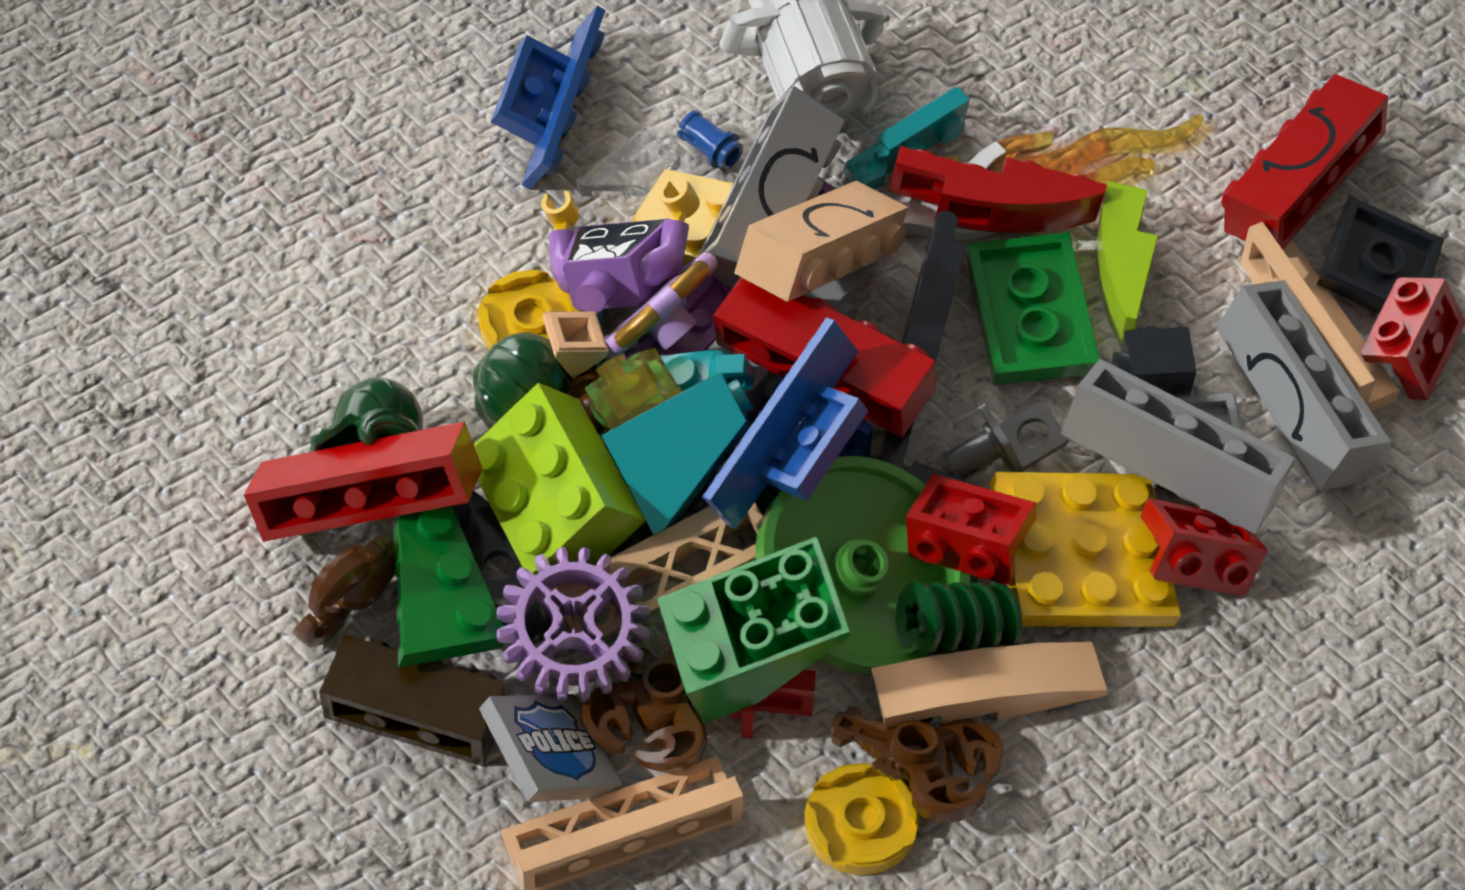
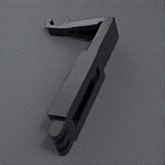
[878,211,985,488]

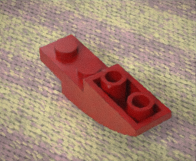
[889,146,1107,233]

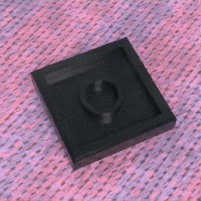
[1316,196,1444,314]

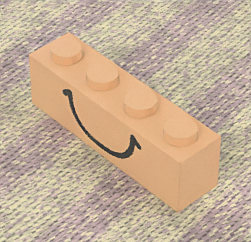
[734,181,908,302]

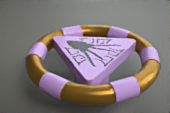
[600,253,717,363]

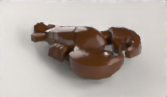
[292,533,395,648]
[582,646,708,773]
[831,706,1004,823]

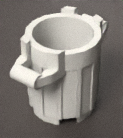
[719,0,888,127]

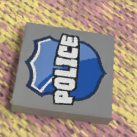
[479,694,623,802]

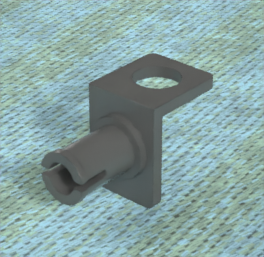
[942,401,1068,479]

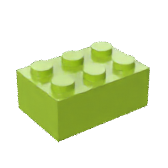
[474,383,646,575]

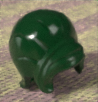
[472,332,568,429]
[310,377,423,452]

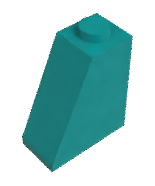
[601,372,753,535]

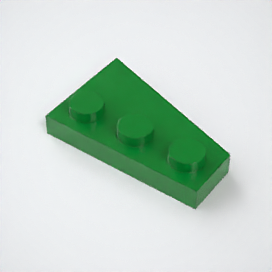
[393,506,505,668]

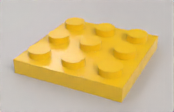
[989,472,1181,627]

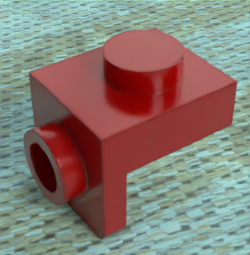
[731,670,816,739]

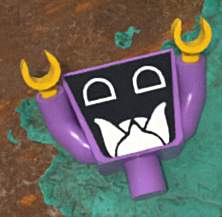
[541,181,700,313]

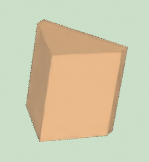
[542,311,609,379]

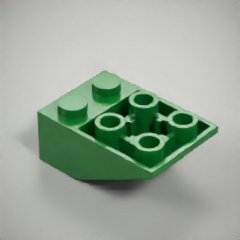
[657,537,851,723]

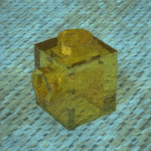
[585,348,682,430]

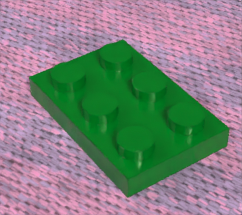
[965,232,1100,385]

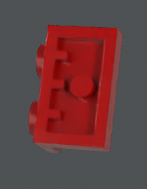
[1360,277,1465,400]
[906,474,1036,585]
[1140,498,1268,596]

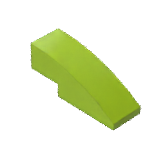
[1096,181,1158,347]

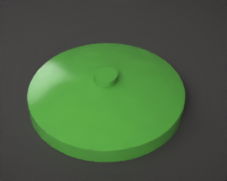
[755,456,970,675]

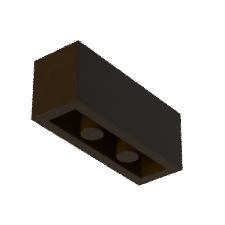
[319,634,506,767]

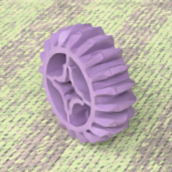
[497,547,650,701]

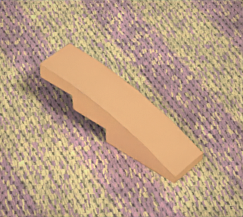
[871,641,1107,728]

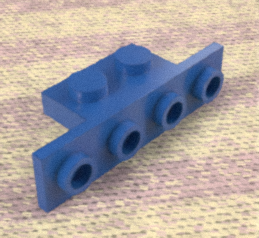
[491,6,606,189]
[703,317,868,529]

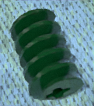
[895,582,1022,654]

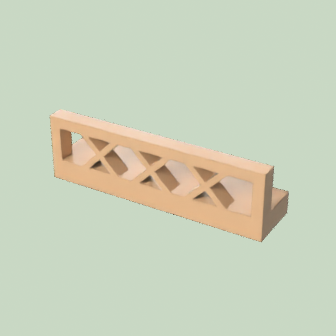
[1240,222,1399,412]
[551,503,763,640]
[501,755,743,890]

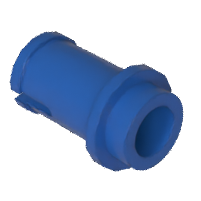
[677,110,743,170]

